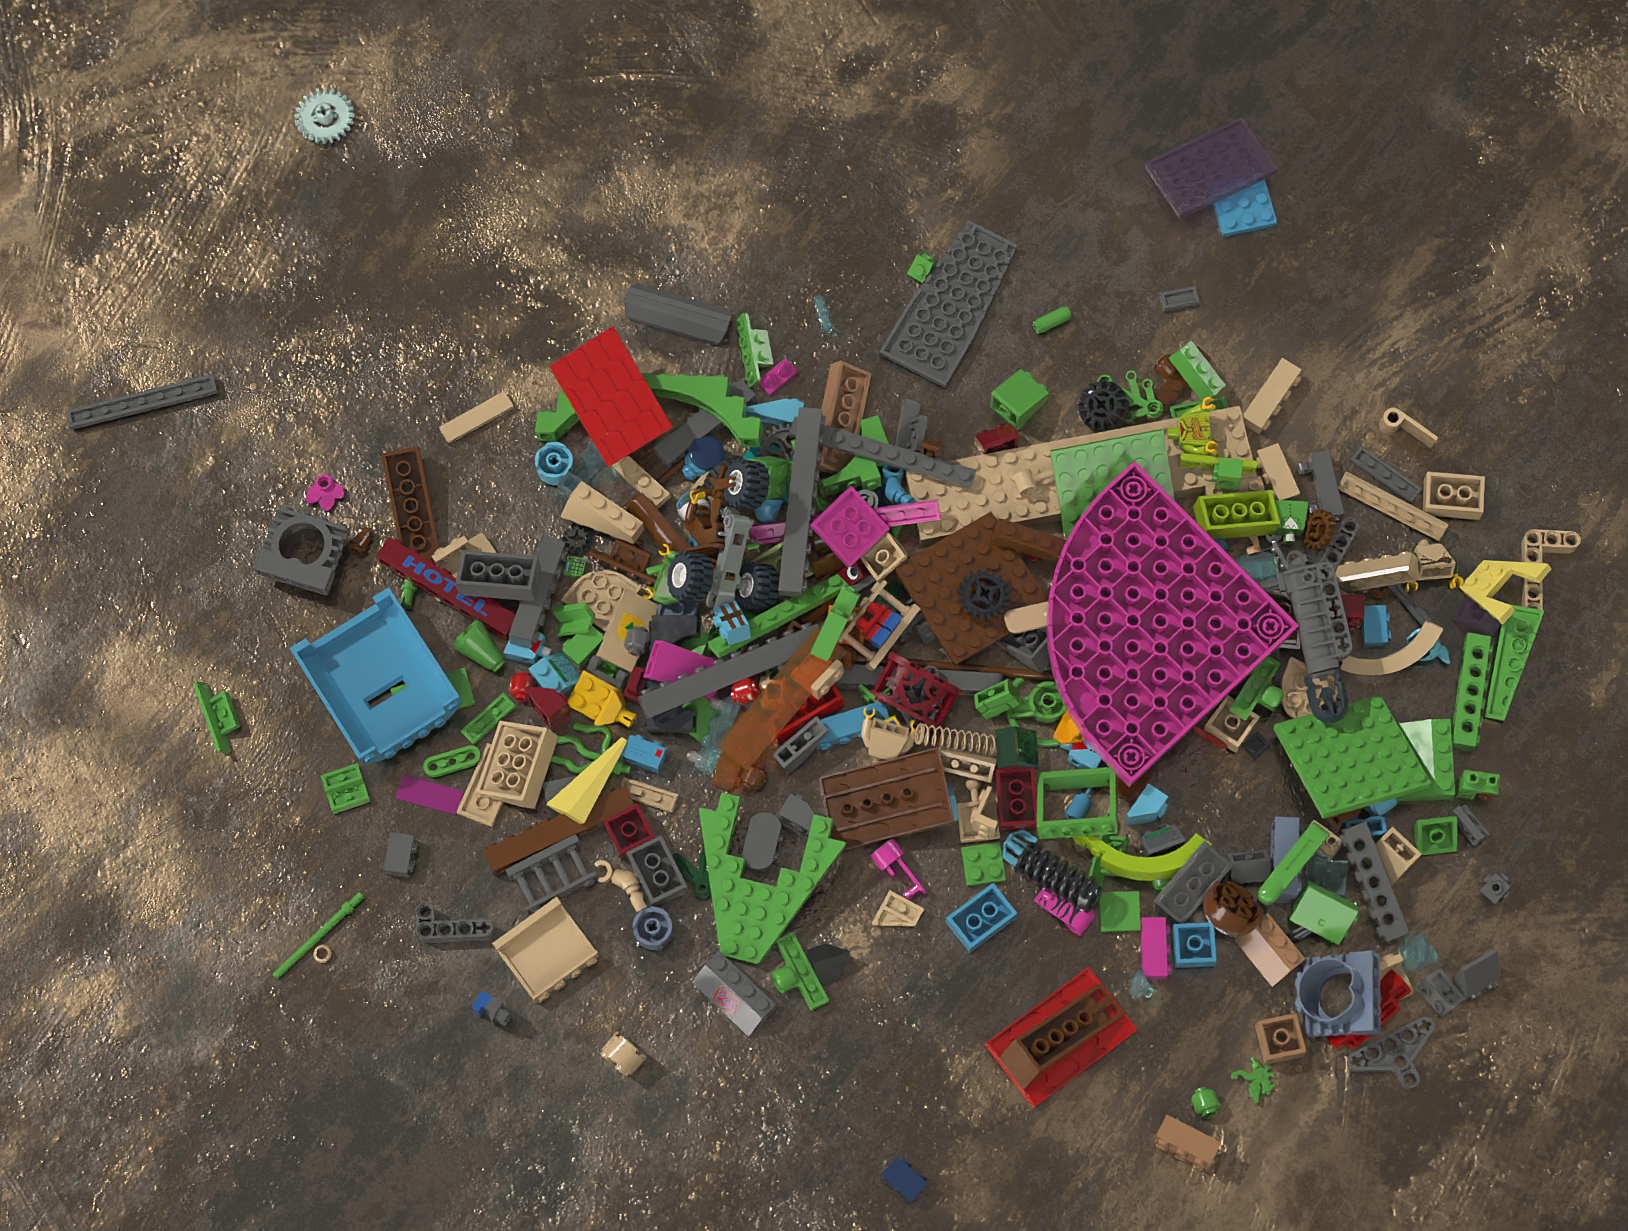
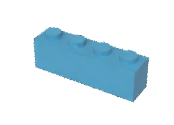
[816,702,889,750]

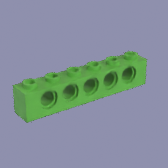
[1451,633,1493,752]

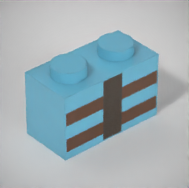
[712,601,751,646]

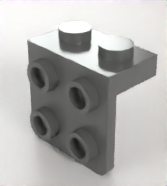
[1271,539,1315,571]

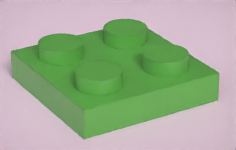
[961,842,1006,887]

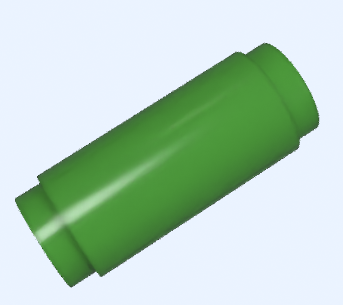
[1033,306,1072,334]

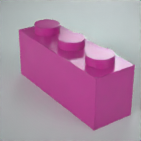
[1140,917,1171,980]

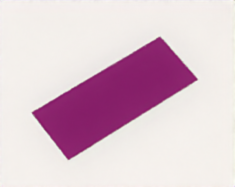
[396,775,464,815]

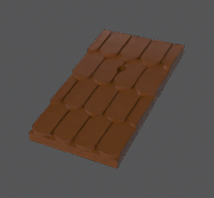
[819,747,954,851]

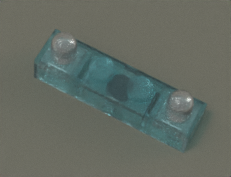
[687,696,741,775]

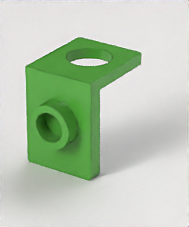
[858,683,893,704]

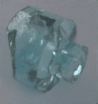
[1128,969,1159,1000]

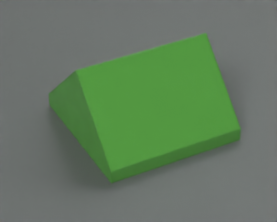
[1413,816,1457,855]

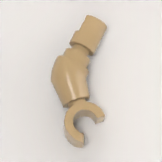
[594,860,647,913]

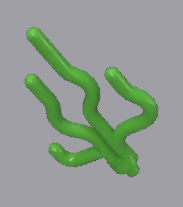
[550,722,631,791]

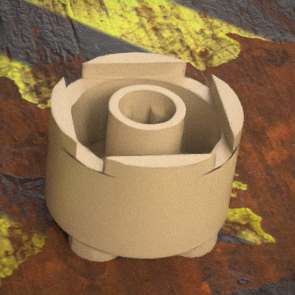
[601,1031,647,1077]

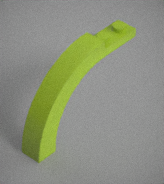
[1073,834,1212,881]

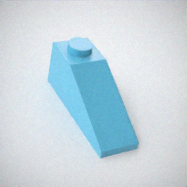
[746,398,804,428]

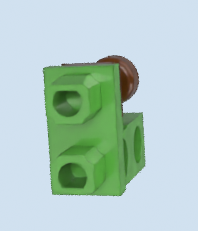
[1455,770,1500,800]

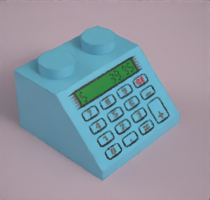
[528,652,580,695]

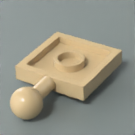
[956,777,1000,843]

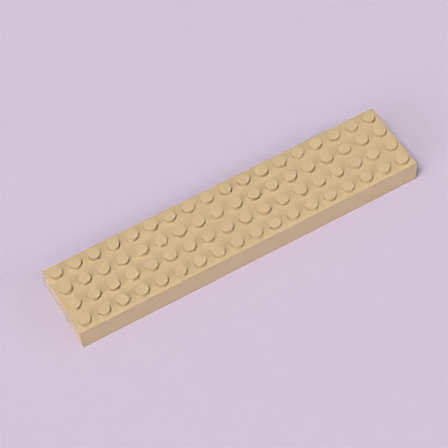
[905,406,1257,547]

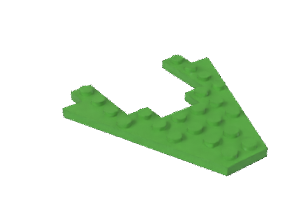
[699,792,847,964]

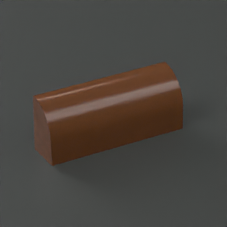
[629,492,689,558]

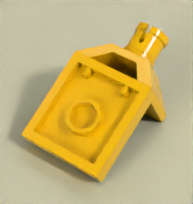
[567,670,637,728]

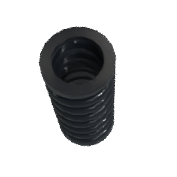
[1015,842,1104,913]

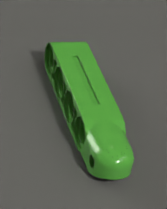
[1258,822,1329,905]

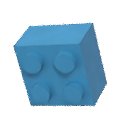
[1172,922,1217,968]

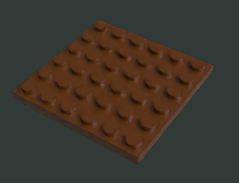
[894,511,1048,666]

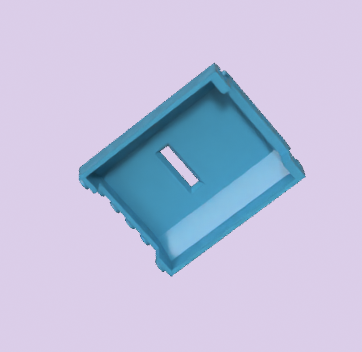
[290,587,462,765]

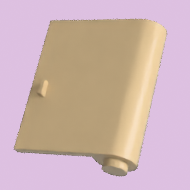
[1379,408,1438,448]

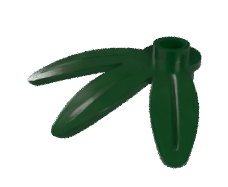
[672,847,711,899]

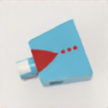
[503,633,553,664]
[1060,740,1102,769]

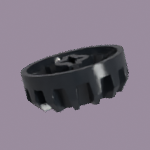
[1077,380,1130,432]

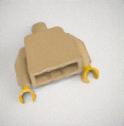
[861,707,922,763]

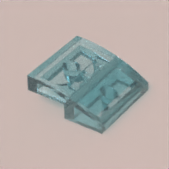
[1305,857,1349,899]

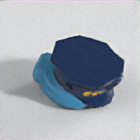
[682,436,726,480]

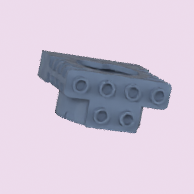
[1295,951,1381,1038]

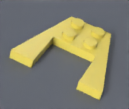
[1460,560,1551,624]

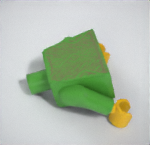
[643,544,680,605]

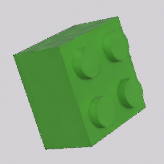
[747,456,788,500]

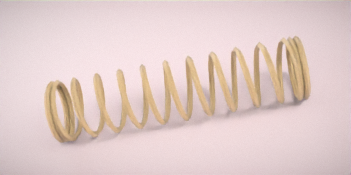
[915,723,1000,756]

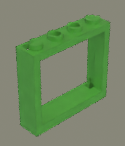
[1037,767,1118,839]

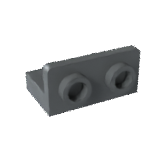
[1450,805,1489,847]
[1417,968,1466,1017]

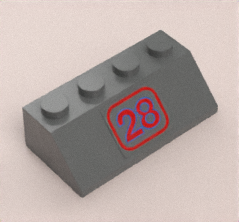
[692,951,777,1037]

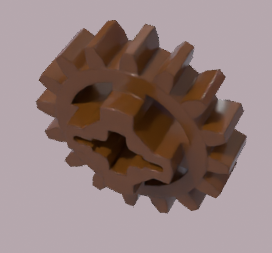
[1302,509,1338,551]

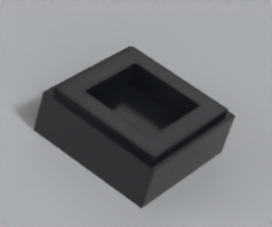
[1243,731,1271,759]

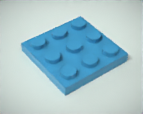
[1208,173,1277,237]

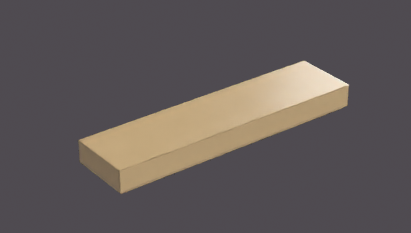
[439,391,514,444]

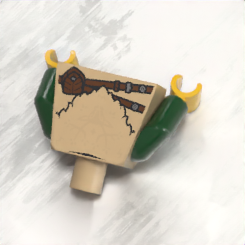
[1404,540,1464,592]

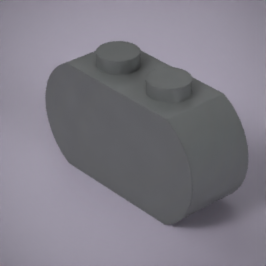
[742,812,785,873]

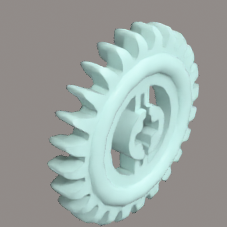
[295,87,355,144]

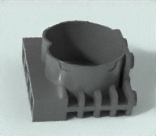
[252,506,350,595]

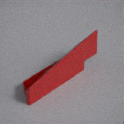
[1327,969,1412,1049]

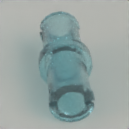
[812,295,834,333]

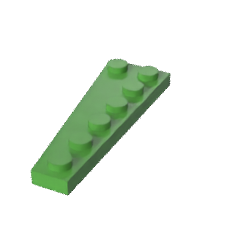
[1485,604,1544,721]

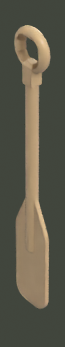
[1004,601,1048,633]

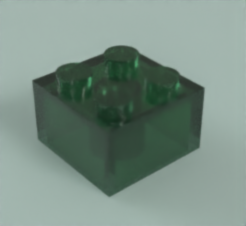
[995,726,1039,770]

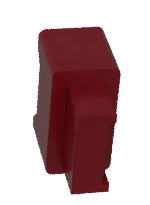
[623,666,647,706]

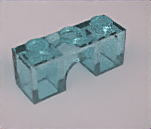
[557,442,605,499]

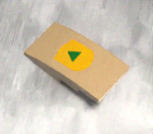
[596,588,658,673]

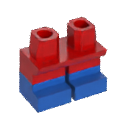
[855,601,902,649]

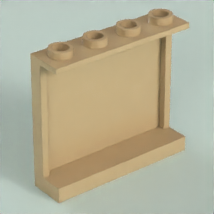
[492,897,599,1003]

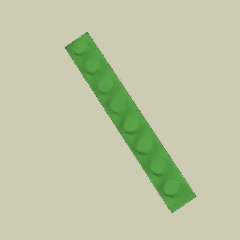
[708,574,848,658]

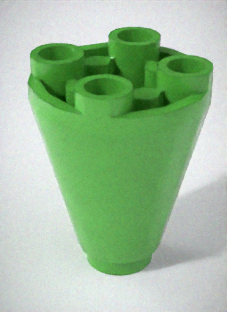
[452,619,505,672]

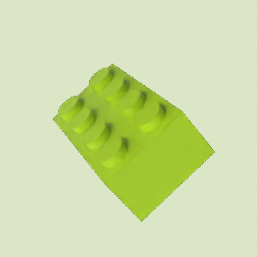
[1193,490,1280,540]

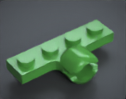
[1229,656,1285,721]
[772,932,829,1011]

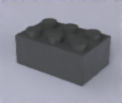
[626,835,688,907]

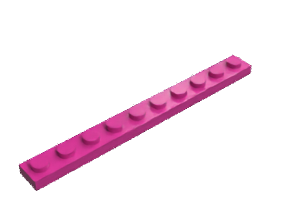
[750,499,941,544]

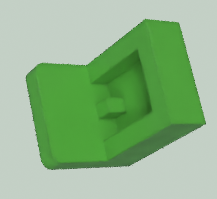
[907,252,937,283]

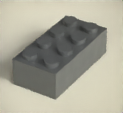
[455,550,541,601]

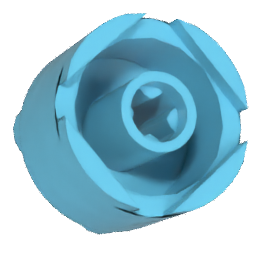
[535,442,574,485]

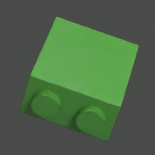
[990,369,1049,430]

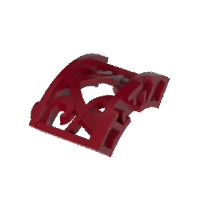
[870,651,963,731]

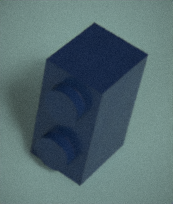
[881,1156,928,1204]

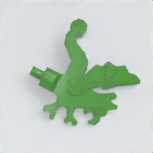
[1231,1057,1276,1104]

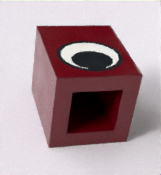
[838,560,871,586]

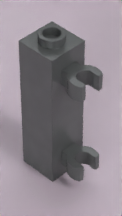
[1297,450,1344,523]

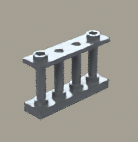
[506,834,598,915]

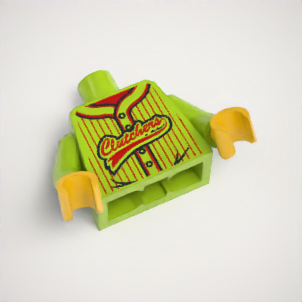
[1167,397,1219,455]

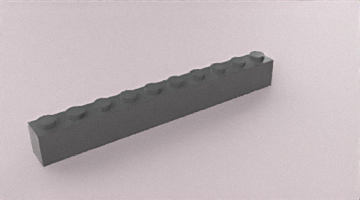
[778,407,826,597]
[638,622,821,719]

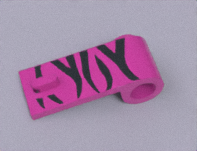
[1033,888,1095,936]

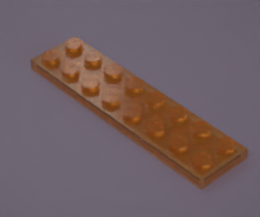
[717,627,847,771]

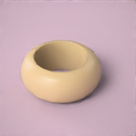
[313,945,332,963]

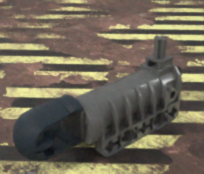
[1260,551,1352,723]

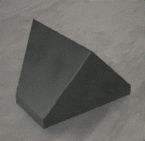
[807,943,851,986]

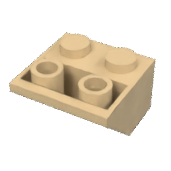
[1363,827,1421,886]

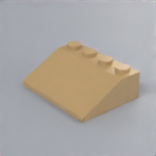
[475,721,559,809]

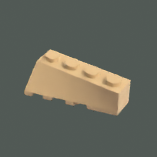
[560,481,644,544]

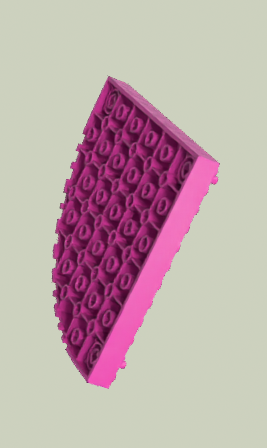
[1046,461,1299,787]

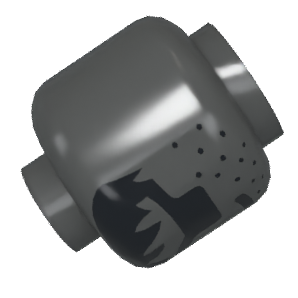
[624,626,651,656]

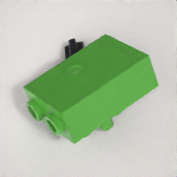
[1286,881,1359,945]

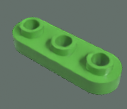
[424,745,481,777]

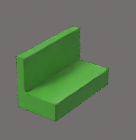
[553,602,596,636]

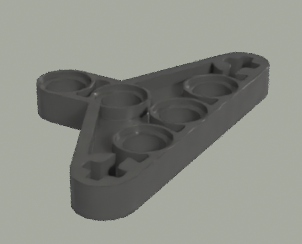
[1346,1017,1435,1089]

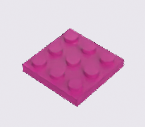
[810,486,890,568]

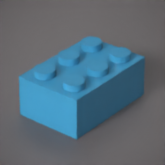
[946,883,1017,953]

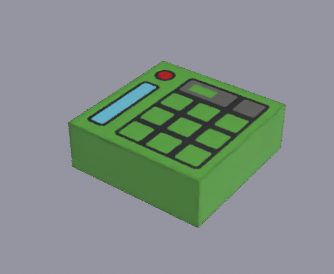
[564,555,587,578]

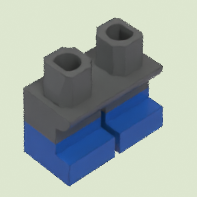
[471,991,512,1027]

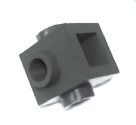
[1480,871,1513,904]

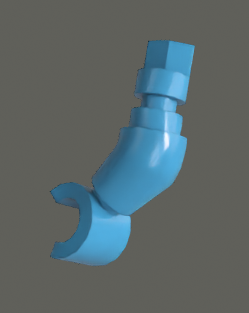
[882,464,918,505]

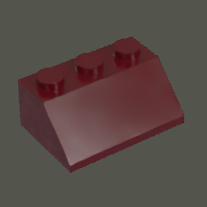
[524,686,571,733]

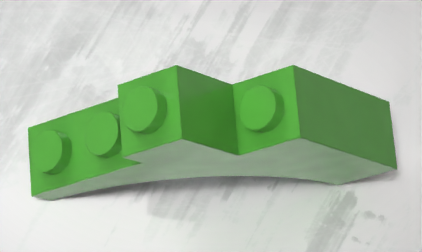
[821,415,888,496]
[810,585,861,662]

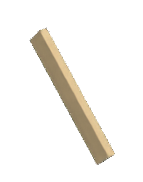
[1338,471,1449,541]

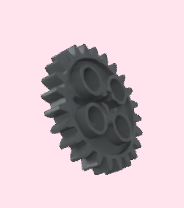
[756,423,795,482]

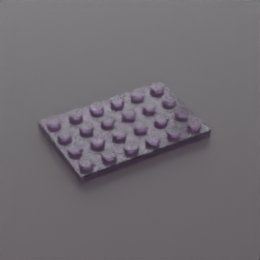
[1144,117,1278,219]

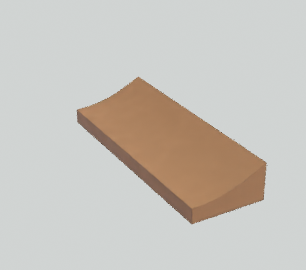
[817,361,872,475]

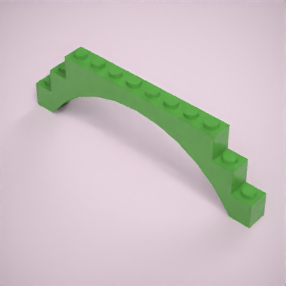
[535,373,763,447]

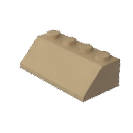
[1336,552,1420,593]

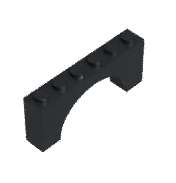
[644,615,701,733]

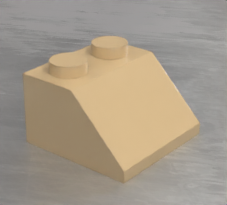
[860,532,908,582]

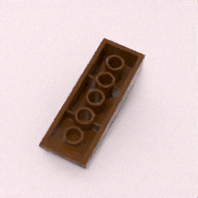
[381,446,439,559]

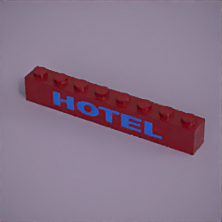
[376,537,516,640]

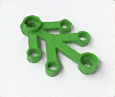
[1097,370,1163,423]

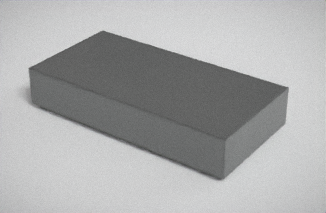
[1159,286,1200,312]

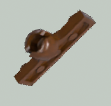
[1154,346,1211,413]

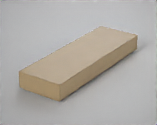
[620,777,679,814]

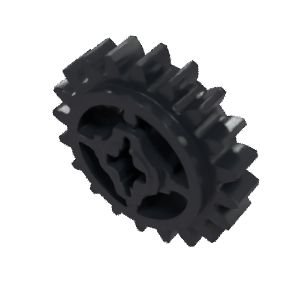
[957,568,1011,622]

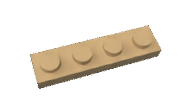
[611,456,671,509]

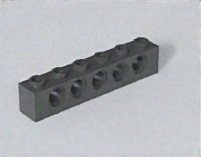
[1340,821,1409,942]

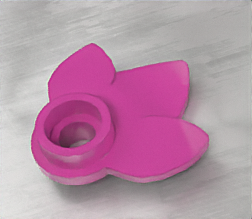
[306,475,344,511]

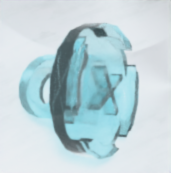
[1398,931,1438,972]

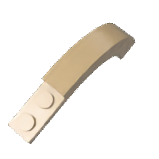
[1338,620,1443,675]

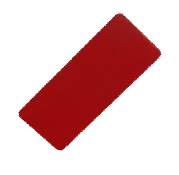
[1193,726,1227,750]

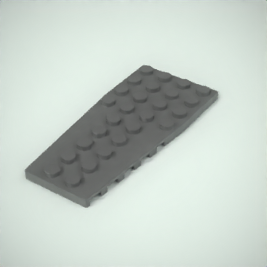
[879,220,1017,388]

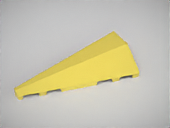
[546,738,628,824]

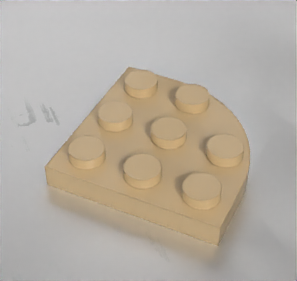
[561,570,642,632]
[1279,657,1343,719]

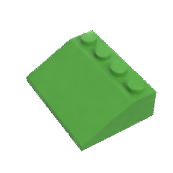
[1396,719,1455,801]

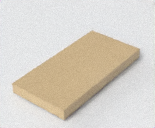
[456,743,504,828]

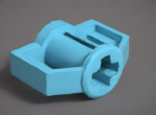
[1002,829,1038,866]

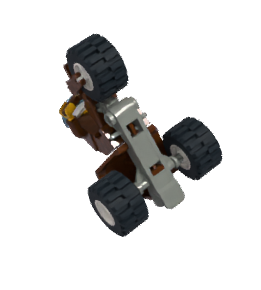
[667,458,780,612]

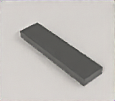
[1349,445,1423,505]

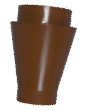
[348,527,374,556]

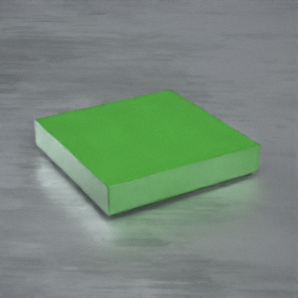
[1099,891,1141,932]

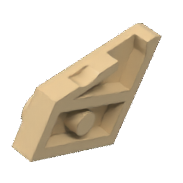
[872,890,925,927]

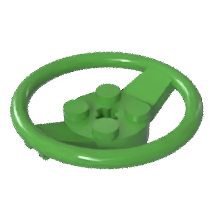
[1006,665,1066,747]

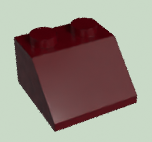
[974,423,1019,455]

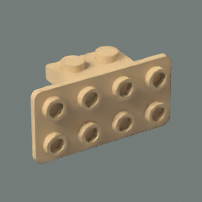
[432,533,496,602]

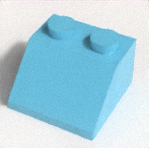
[1124,783,1169,827]

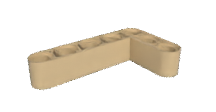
[1521,529,1581,610]

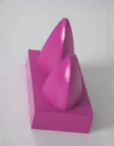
[758,358,798,397]

